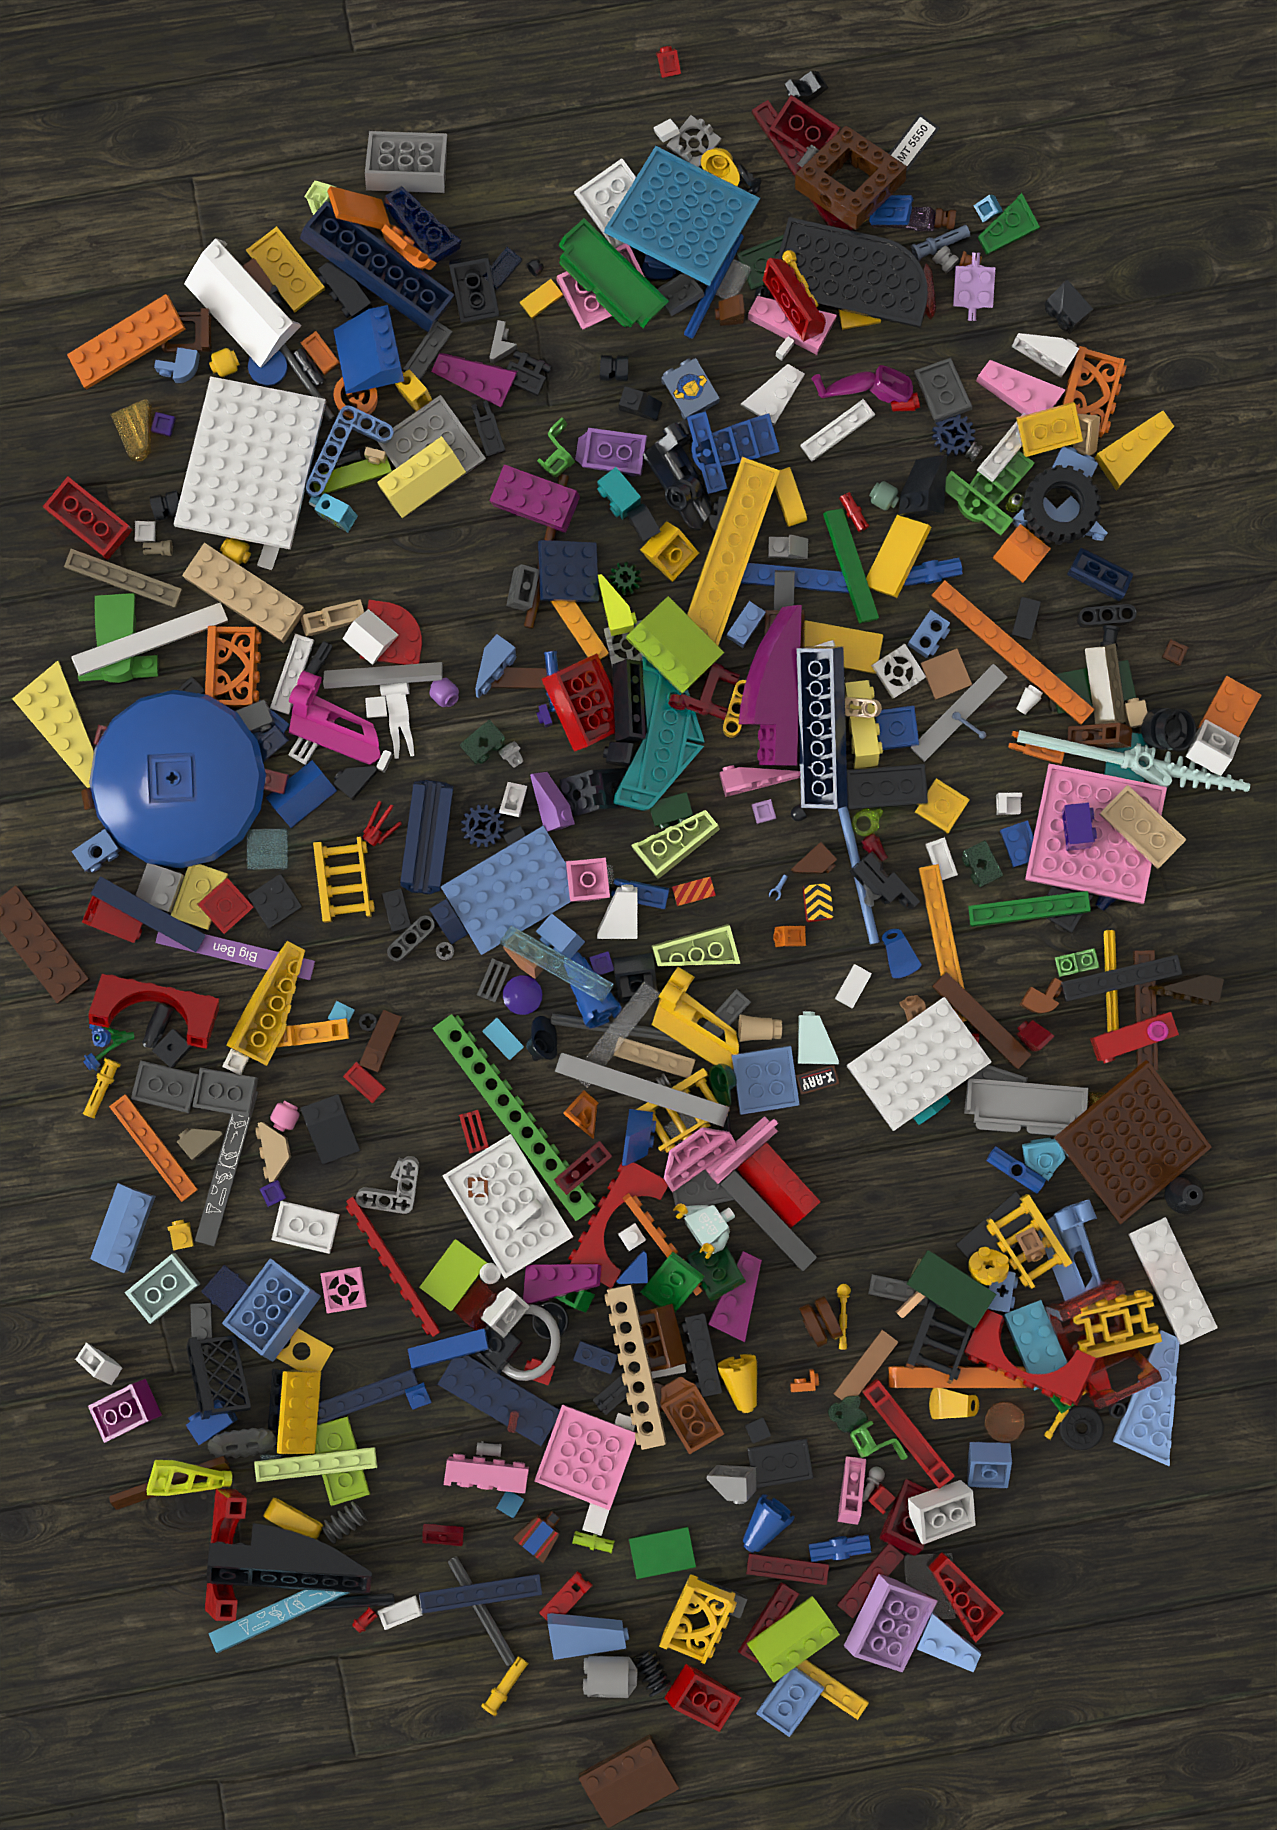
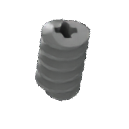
[322,1501,368,1544]

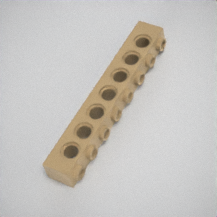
[605,1284,666,1450]

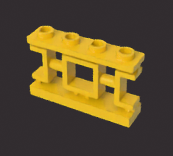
[1071,1290,1162,1358]

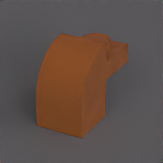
[1019,978,1062,1014]

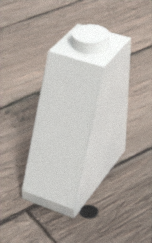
[597,884,637,939]

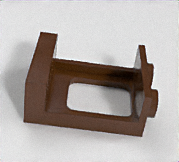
[159,308,212,353]

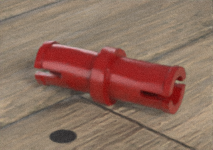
[839,492,869,532]

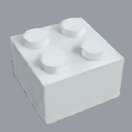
[1186,719,1240,776]

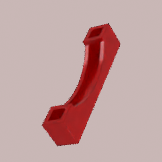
[862,1379,955,1489]

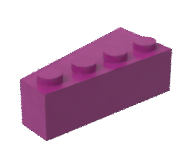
[708,1251,762,1342]

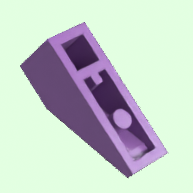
[530,772,575,832]

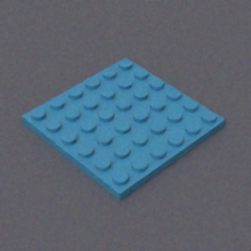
[604,146,760,286]

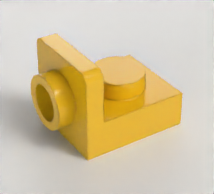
[167,1220,194,1250]

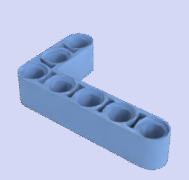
[306,406,393,498]

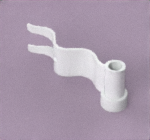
[380,683,414,759]

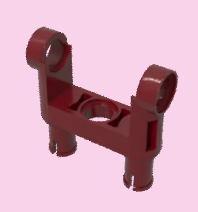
[668,662,740,720]

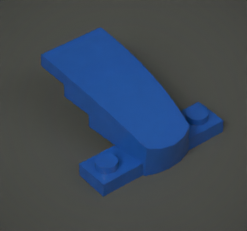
[687,411,780,494]

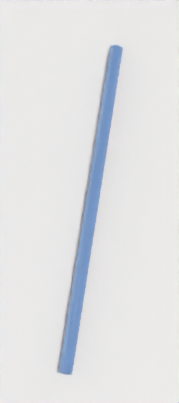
[838,806,880,944]

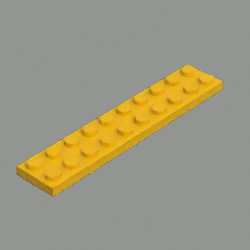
[687,457,780,646]

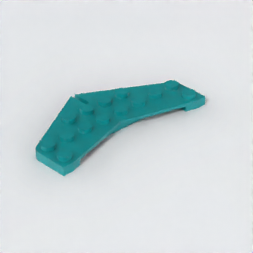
[613,655,705,811]

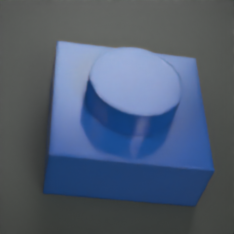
[405,1383,431,1410]

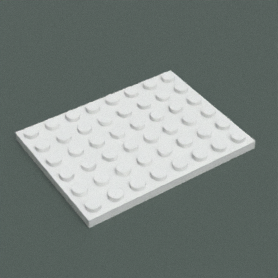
[174,377,326,550]

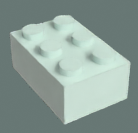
[125,1253,200,1324]

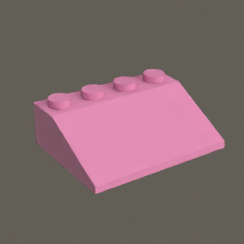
[557,244,644,330]

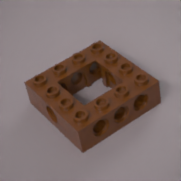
[795,125,907,230]

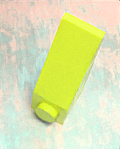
[598,574,637,636]

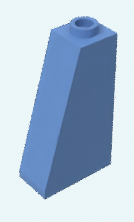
[547,1613,629,1660]

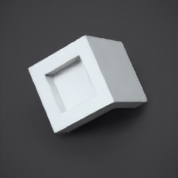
[996,793,1022,815]

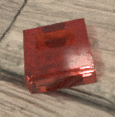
[507,1410,520,1433]

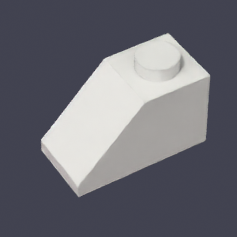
[75,1343,122,1385]

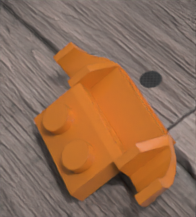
[381,224,437,270]

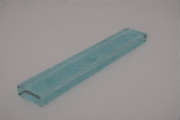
[500,926,613,1002]

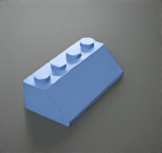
[90,1183,156,1273]

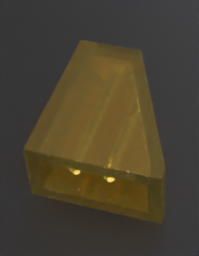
[111,399,151,461]

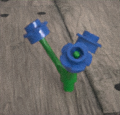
[83,1024,134,1071]

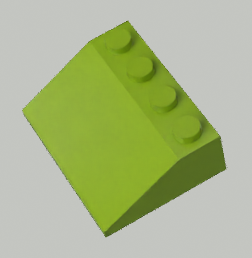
[626,596,724,694]

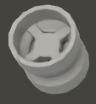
[932,245,960,273]

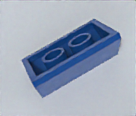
[266,760,337,828]

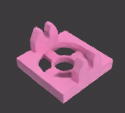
[321,1267,367,1313]

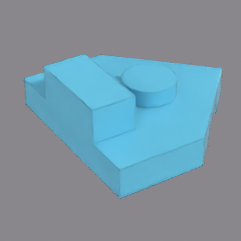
[1022,1137,1065,1181]

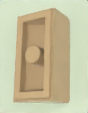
[1073,414,1100,456]

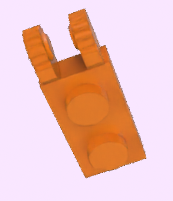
[1008,731,1065,765]

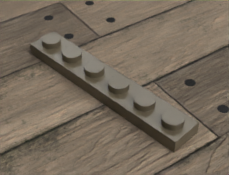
[64,549,183,608]

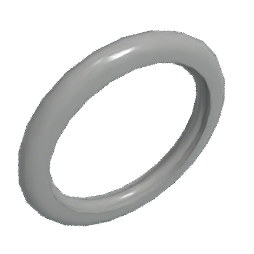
[502,1304,561,1381]

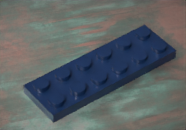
[437,1355,560,1446]

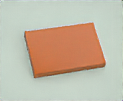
[327,186,391,230]

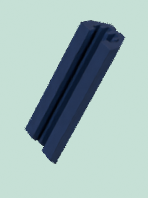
[400,780,454,895]

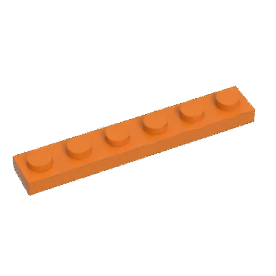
[109,1094,199,1202]
[623,1193,702,1296]

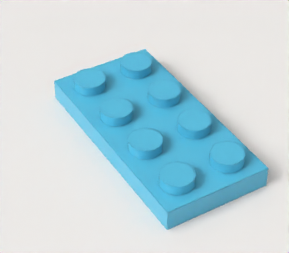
[1003,1300,1067,1390]

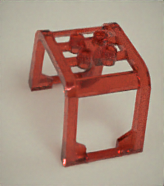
[1046,1278,1162,1409]

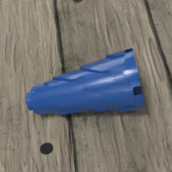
[563,952,622,1028]

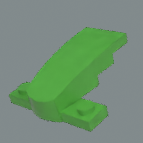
[945,450,1035,536]
[78,593,159,683]

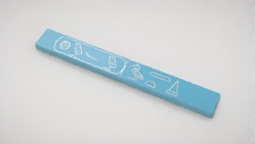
[209,1590,350,1653]

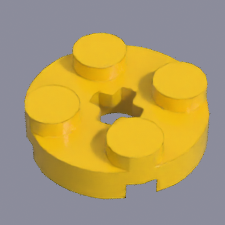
[968,1247,1009,1285]

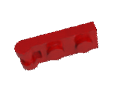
[539,1571,592,1621]

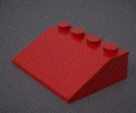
[542,653,615,751]

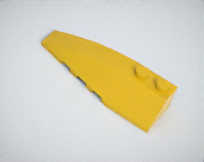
[226,941,305,1066]

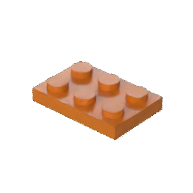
[1197,676,1261,737]

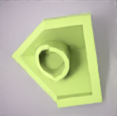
[304,181,335,215]

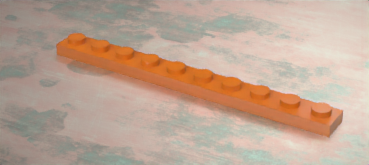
[932,580,1095,725]

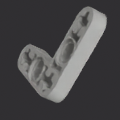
[356,1156,419,1214]

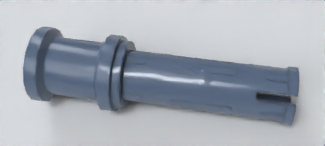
[911,225,970,261]

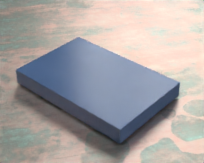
[756,1667,824,1737]

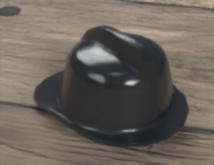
[526,1016,557,1061]

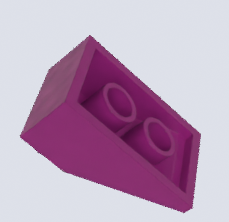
[88,1379,162,1443]

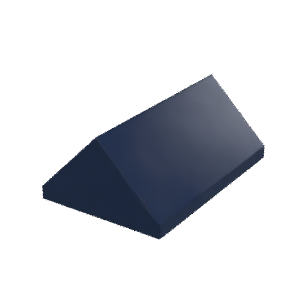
[1067,548,1133,601]

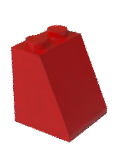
[82,895,142,943]

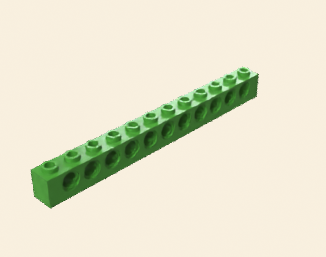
[432,1014,596,1221]

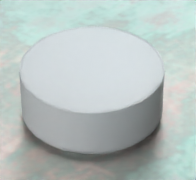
[480,1263,501,1284]

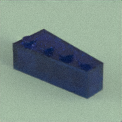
[384,186,462,263]

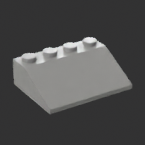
[365,131,447,193]

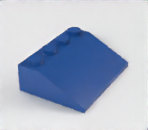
[334,305,404,394]

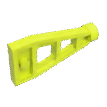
[146,1460,232,1496]

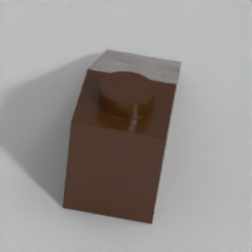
[1067,723,1132,749]
[359,1010,402,1073]

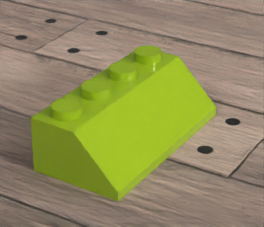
[747,1596,840,1682]

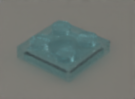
[247,829,288,870]

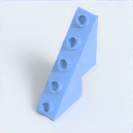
[1012,496,1108,541]

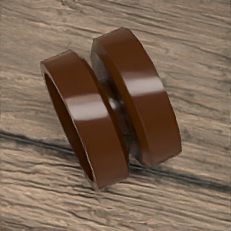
[799,1296,844,1348]

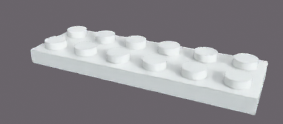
[1128,1217,1217,1345]

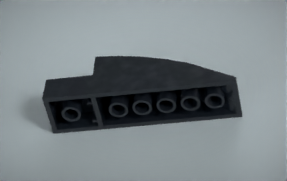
[207,1523,372,1594]

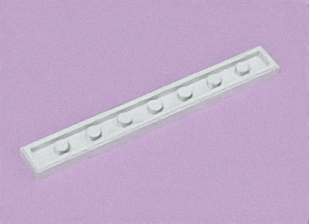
[72,602,228,676]

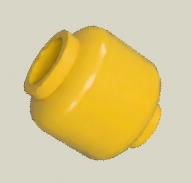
[209,348,240,377]
[220,538,251,565]

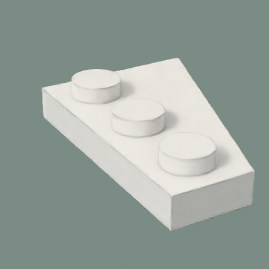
[741,364,805,425]

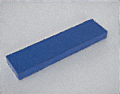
[408,1329,489,1369]

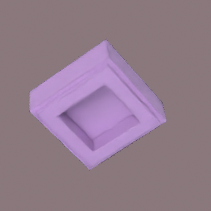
[752,799,776,824]

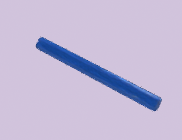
[684,234,744,339]

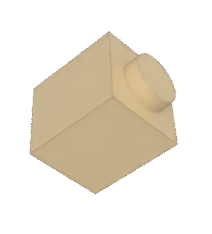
[1124,698,1147,728]

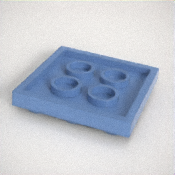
[731,1046,799,1115]

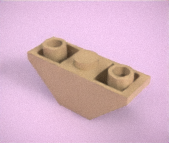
[256,1122,291,1182]

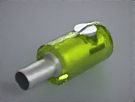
[1006,493,1024,512]

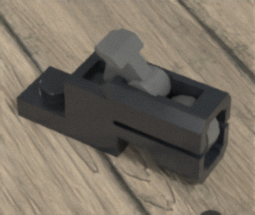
[849,851,920,909]

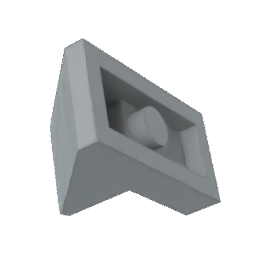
[490,320,517,364]
[768,535,808,559]

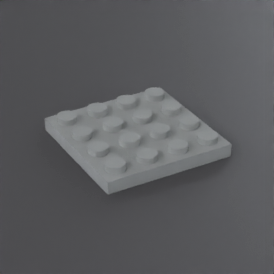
[377,395,486,504]

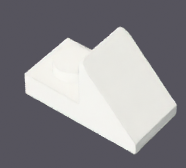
[499,782,527,817]

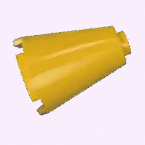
[718,1354,757,1413]

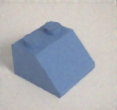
[967,1442,1012,1488]

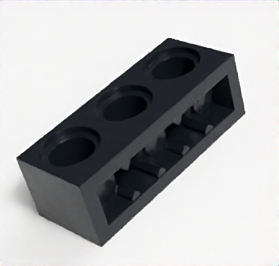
[268,1368,301,1431]

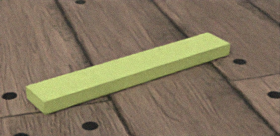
[254,1447,377,1482]

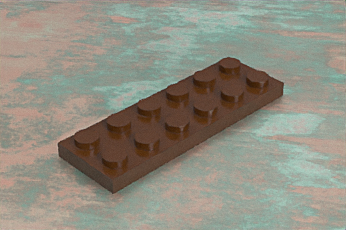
[0,885,89,1004]

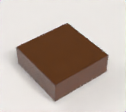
[1161,639,1189,666]

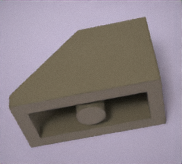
[177,1128,225,1160]

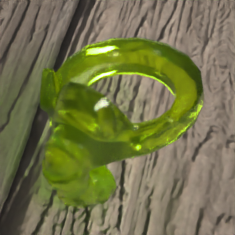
[852,809,883,836]

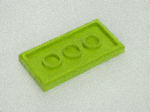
[315,1416,370,1506]

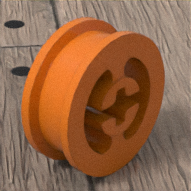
[334,377,378,419]

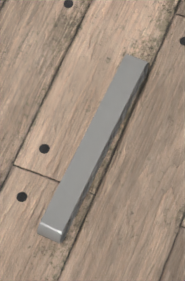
[555,1053,730,1127]

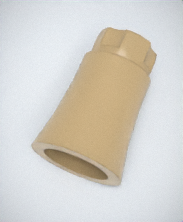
[738,1014,782,1042]

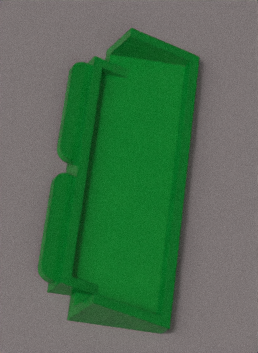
[558,218,669,328]

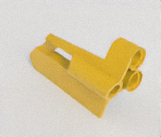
[652,967,739,1070]

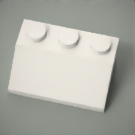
[908,1480,975,1544]

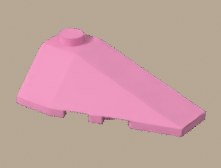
[719,765,800,797]

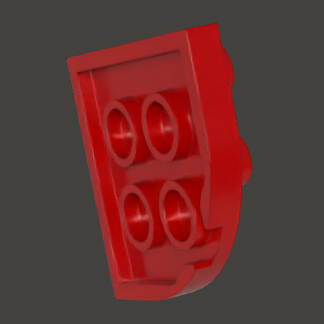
[360,600,422,665]

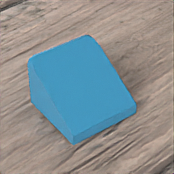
[973,195,1003,222]
[497,1492,524,1518]

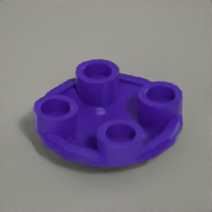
[503,975,542,1015]

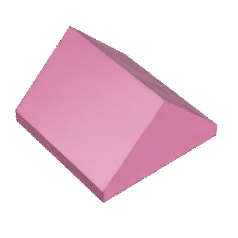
[566,858,610,901]

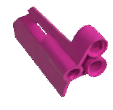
[289,670,381,765]

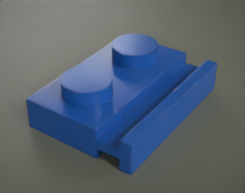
[869,195,914,225]
[1000,820,1034,868]

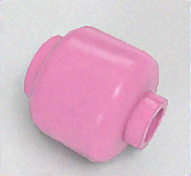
[270,1101,300,1132]

